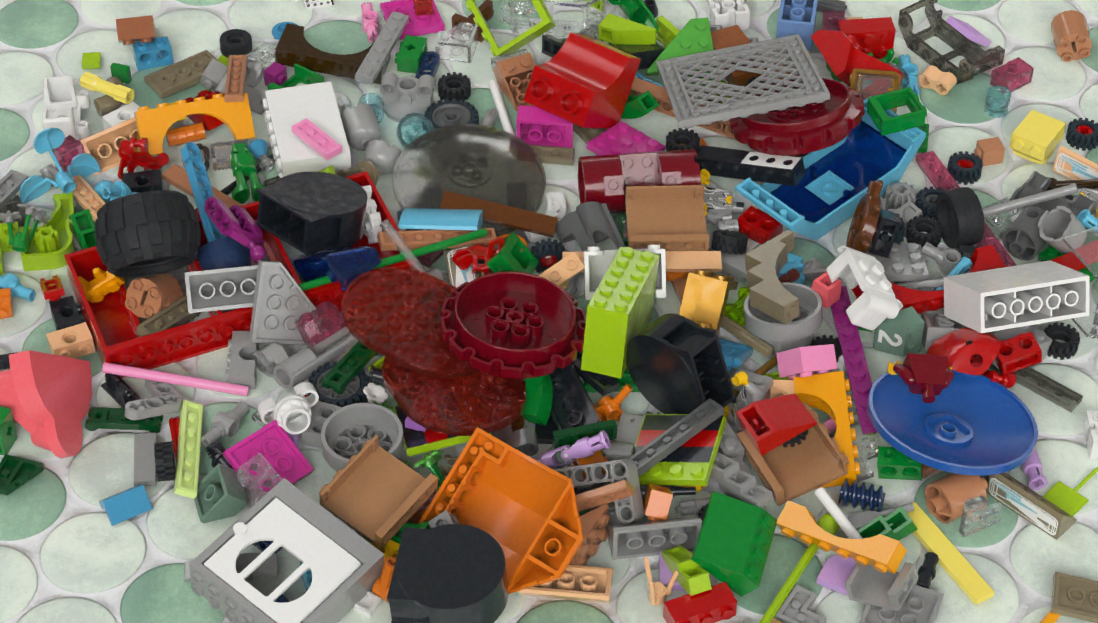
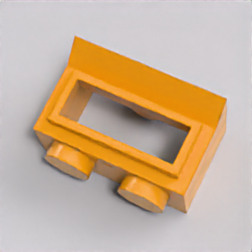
[78,268,125,303]

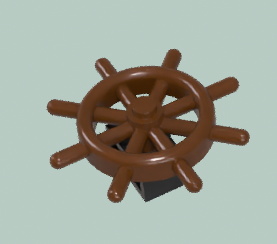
[846,180,901,258]

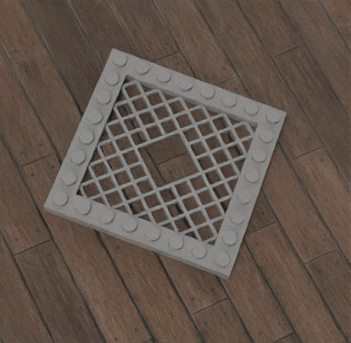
[656,34,830,129]

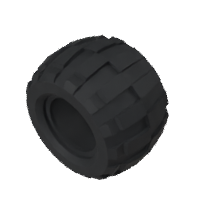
[94,190,201,277]

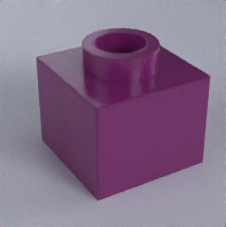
[263,62,287,86]

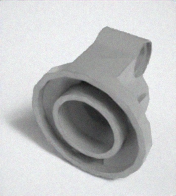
[380,72,435,123]

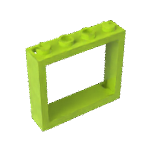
[465,0,556,59]

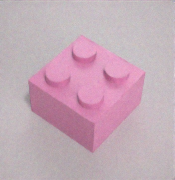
[776,344,837,380]

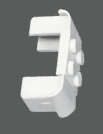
[42,75,91,144]
[826,246,903,331]

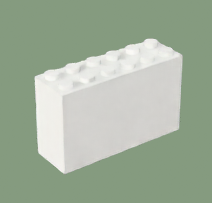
[262,81,351,180]
[944,260,1089,333]

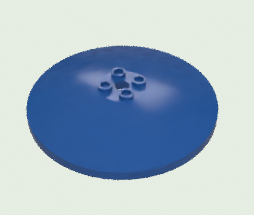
[867,370,1038,476]

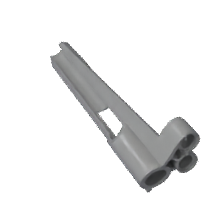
[250,267,445,389]

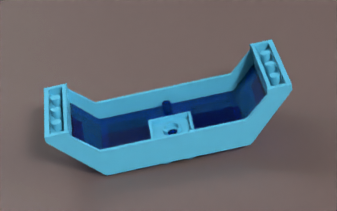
[735,96,926,241]

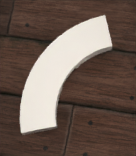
[524,191,567,243]

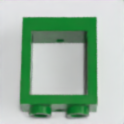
[867,87,927,136]

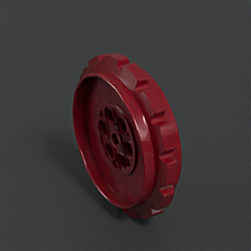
[730,78,865,156]
[440,271,586,379]

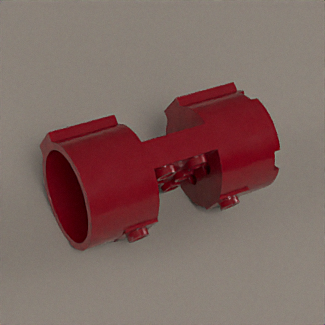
[577,149,701,213]

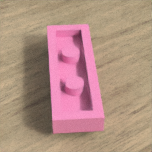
[291,118,342,160]

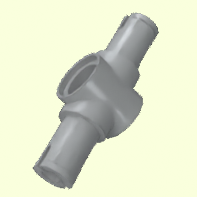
[921,242,971,275]
[201,401,250,447]

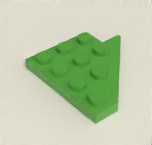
[646,17,717,87]

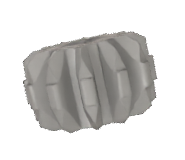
[884,181,917,209]

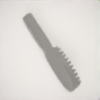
[894,279,944,290]
[841,502,914,532]

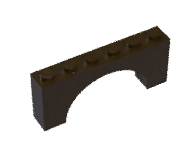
[275,23,391,85]

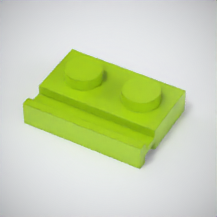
[656,16,680,47]

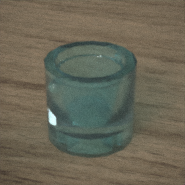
[984,85,1011,118]
[357,93,384,123]

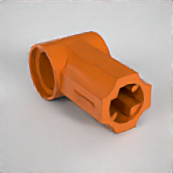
[372,557,396,603]

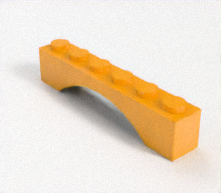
[776,501,907,574]

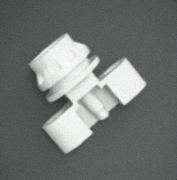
[258,382,319,434]

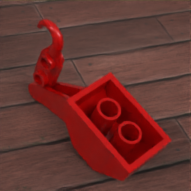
[811,30,903,101]

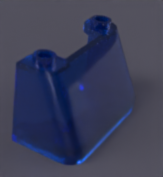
[293,246,382,291]

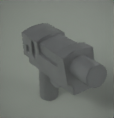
[817,0,847,23]

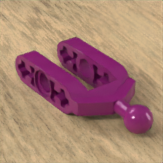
[204,196,266,261]

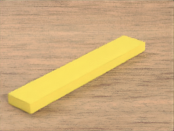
[907,502,994,605]

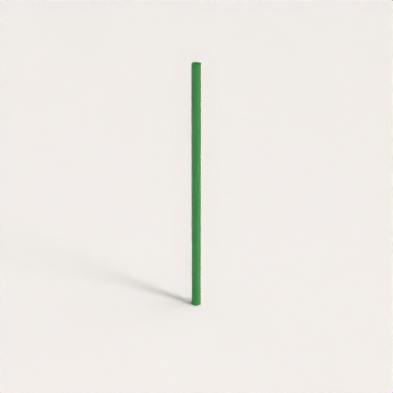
[298,228,487,291]

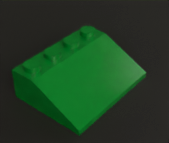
[691,492,777,597]

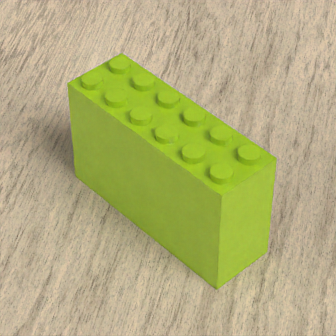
[581,247,659,379]

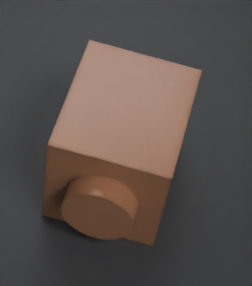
[974,137,1005,166]

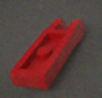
[40,275,65,301]

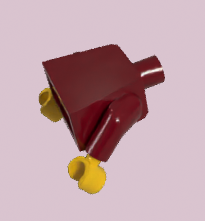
[887,353,954,403]

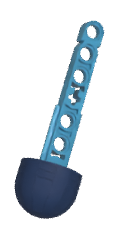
[180,142,251,271]

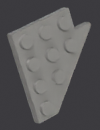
[249,260,327,345]

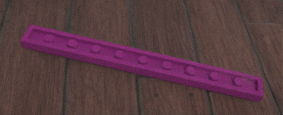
[830,285,877,435]

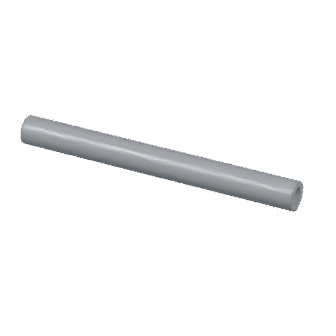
[982,183,1078,218]

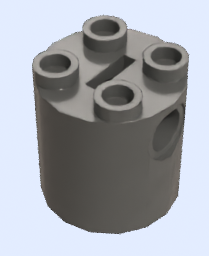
[1002,206,1050,261]

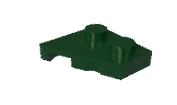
[0,454,44,496]

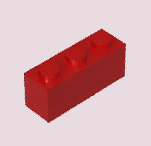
[663,582,737,623]

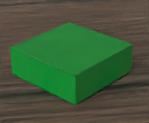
[110,63,132,84]

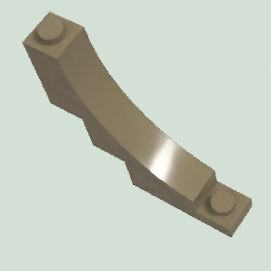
[745,230,800,324]

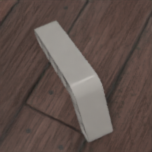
[553,459,644,524]

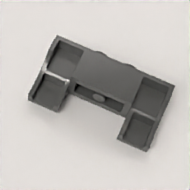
[1010,170,1098,216]

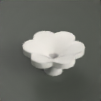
[363,383,388,404]

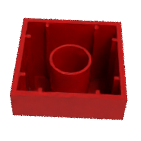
[523,32,641,128]

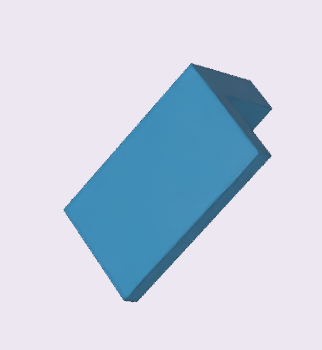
[99,485,153,526]

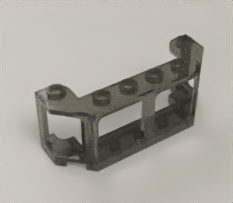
[898,0,1005,84]

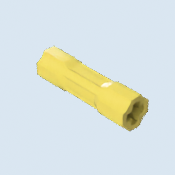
[80,71,135,105]

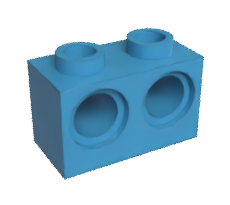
[132,36,173,71]

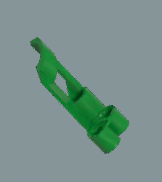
[608,0,659,46]

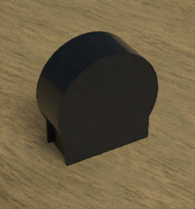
[255,172,367,256]
[626,314,737,414]
[387,524,509,623]

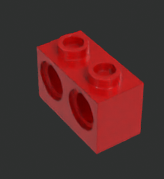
[738,206,783,245]
[995,331,1042,374]

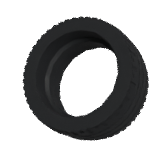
[935,187,985,248]

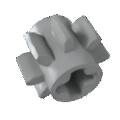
[40,164,59,187]
[717,215,739,232]

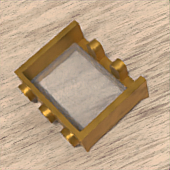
[849,68,902,127]

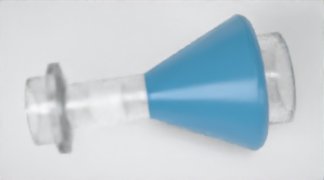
[247,139,275,172]

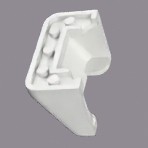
[584,245,666,300]

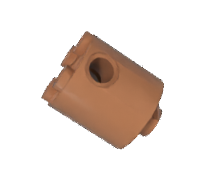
[1051,10,1092,62]
[125,273,182,318]
[925,473,988,524]

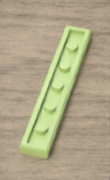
[174,400,203,499]

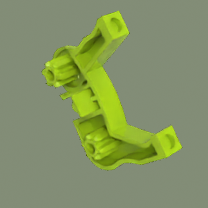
[0,192,76,275]

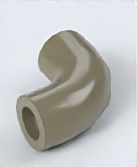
[94,76,124,116]

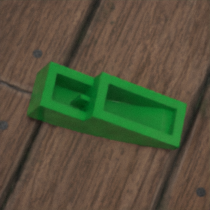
[68,209,96,250]
[845,506,918,541]

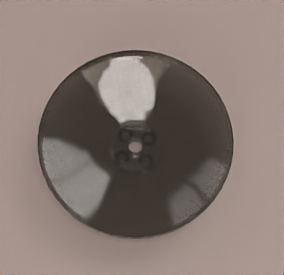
[393,124,546,237]

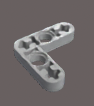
[124,380,183,420]

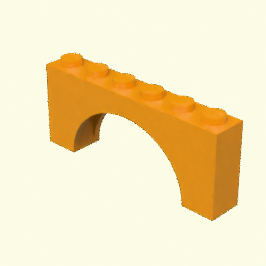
[134,93,255,156]
[793,371,861,489]

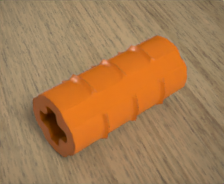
[166,122,206,147]

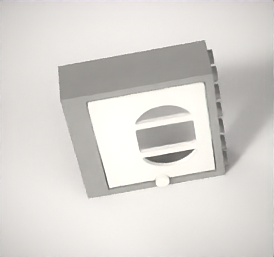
[189,478,384,623]

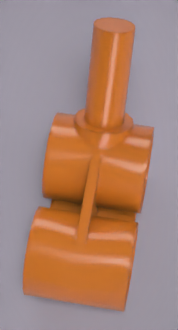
[593,384,633,422]

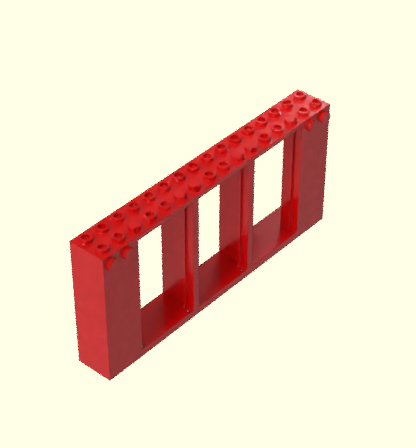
[64,171,418,378]

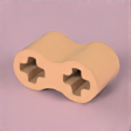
[918,65,957,95]

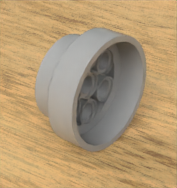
[744,282,823,353]
[321,403,404,472]

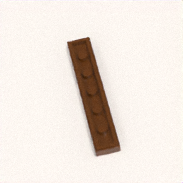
[440,191,558,238]

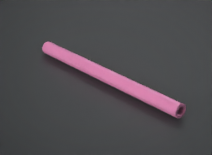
[102,362,249,396]

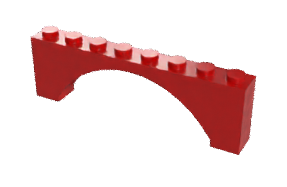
[852,245,1006,314]

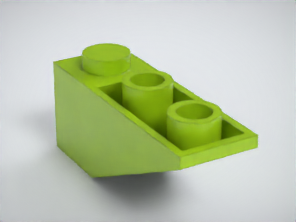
[598,13,656,45]

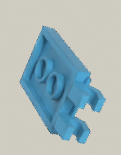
[718,338,753,374]

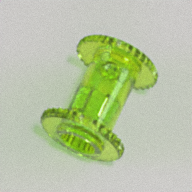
[724,287,750,326]

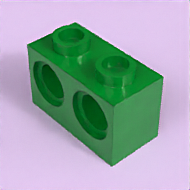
[877,446,923,481]

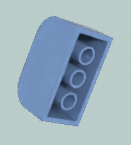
[776,0,818,52]

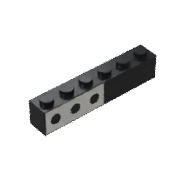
[694,145,806,186]

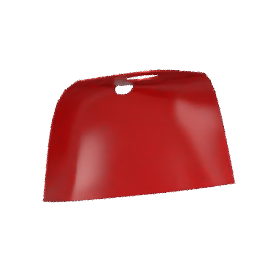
[926,327,1000,375]

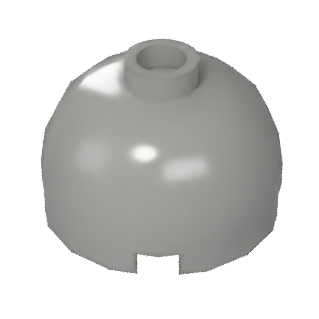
[365,140,403,176]

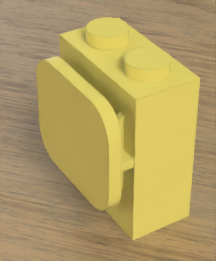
[1009,110,1066,164]

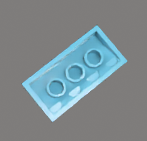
[398,208,483,230]

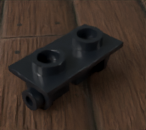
[101,373,141,408]

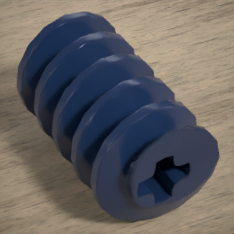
[838,479,885,512]

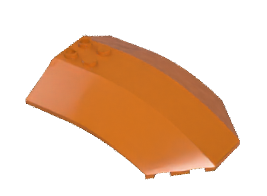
[418,427,584,594]

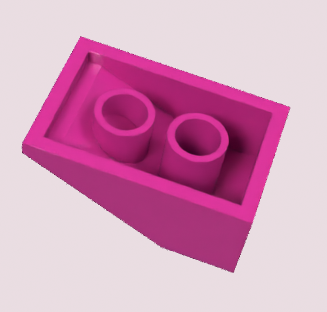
[516,105,573,148]

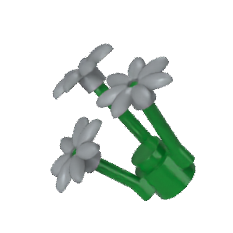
[0,204,52,252]

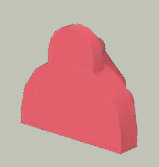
[0,350,92,459]

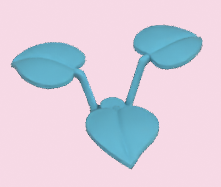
[20,128,101,204]

